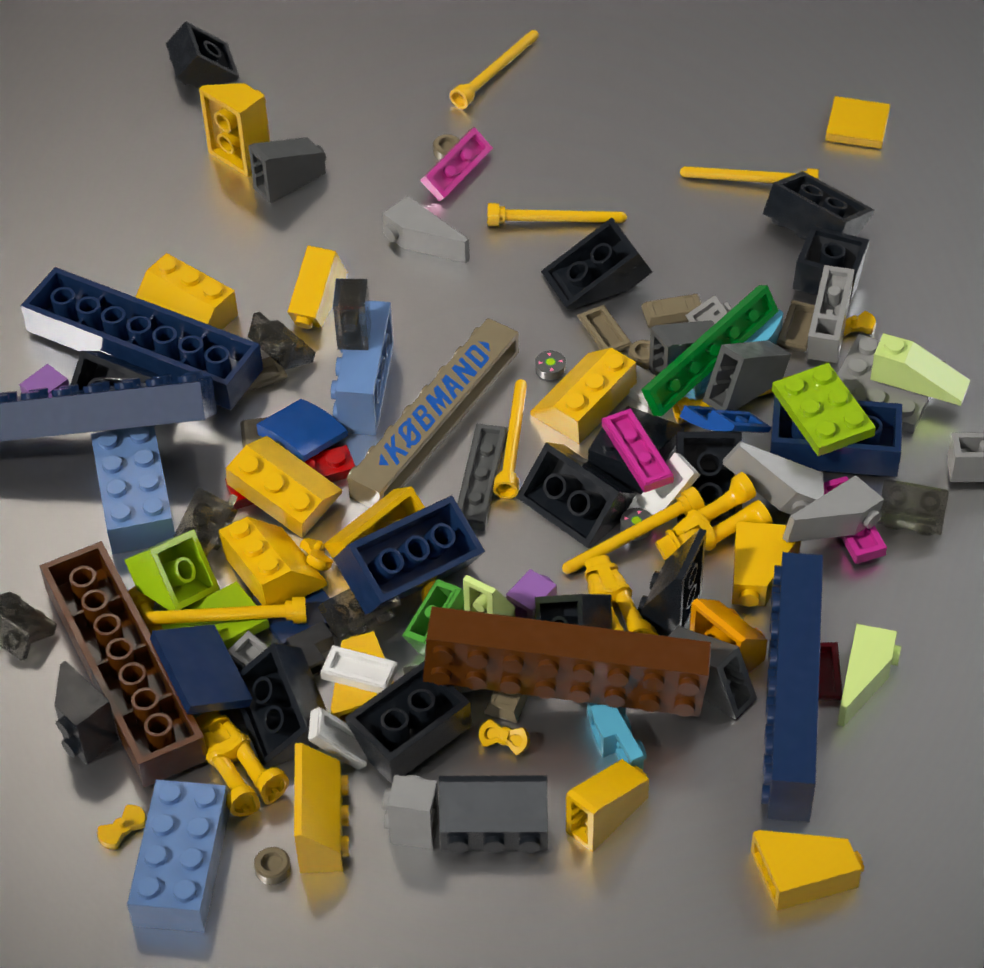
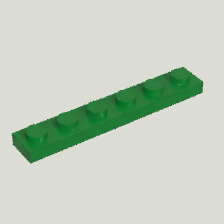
[641,285,779,416]

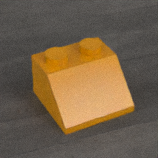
[690,598,768,673]

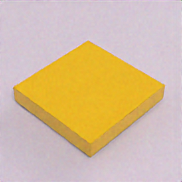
[825,96,890,149]

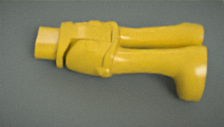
[655,472,773,560]
[584,555,658,635]
[195,711,289,817]

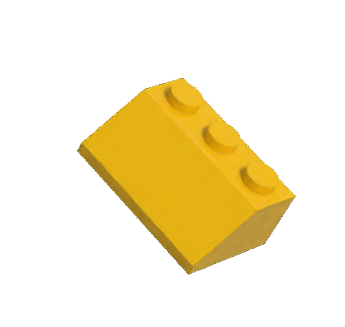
[199,83,270,178]
[136,253,238,330]
[530,347,637,444]
[226,436,342,539]
[323,486,425,562]
[218,517,327,605]
[294,743,350,873]

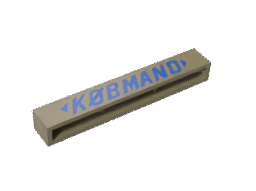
[347,318,519,508]

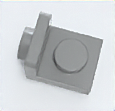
[685,295,732,323]

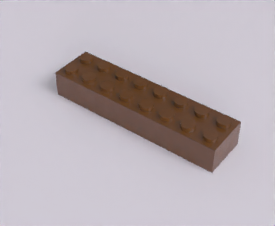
[39,541,207,788]
[423,606,711,717]

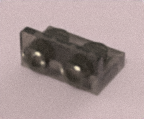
[248,312,316,370]

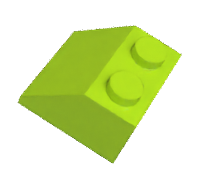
[125,529,220,610]

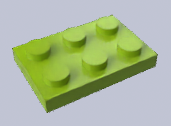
[772,363,876,456]

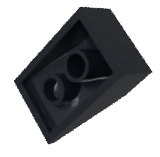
[541,218,652,311]
[588,406,685,494]
[676,432,742,527]
[638,529,707,636]

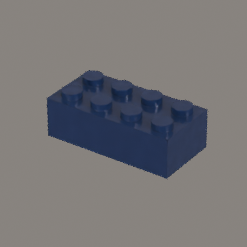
[770,395,902,477]
[333,495,485,617]

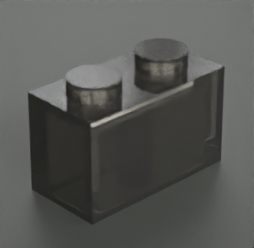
[333,278,371,350]

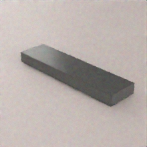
[457,424,508,531]

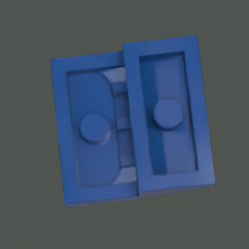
[256,399,348,462]
[679,405,772,433]

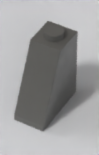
[248,137,326,204]
[649,320,715,376]
[703,340,791,411]
[668,626,757,719]

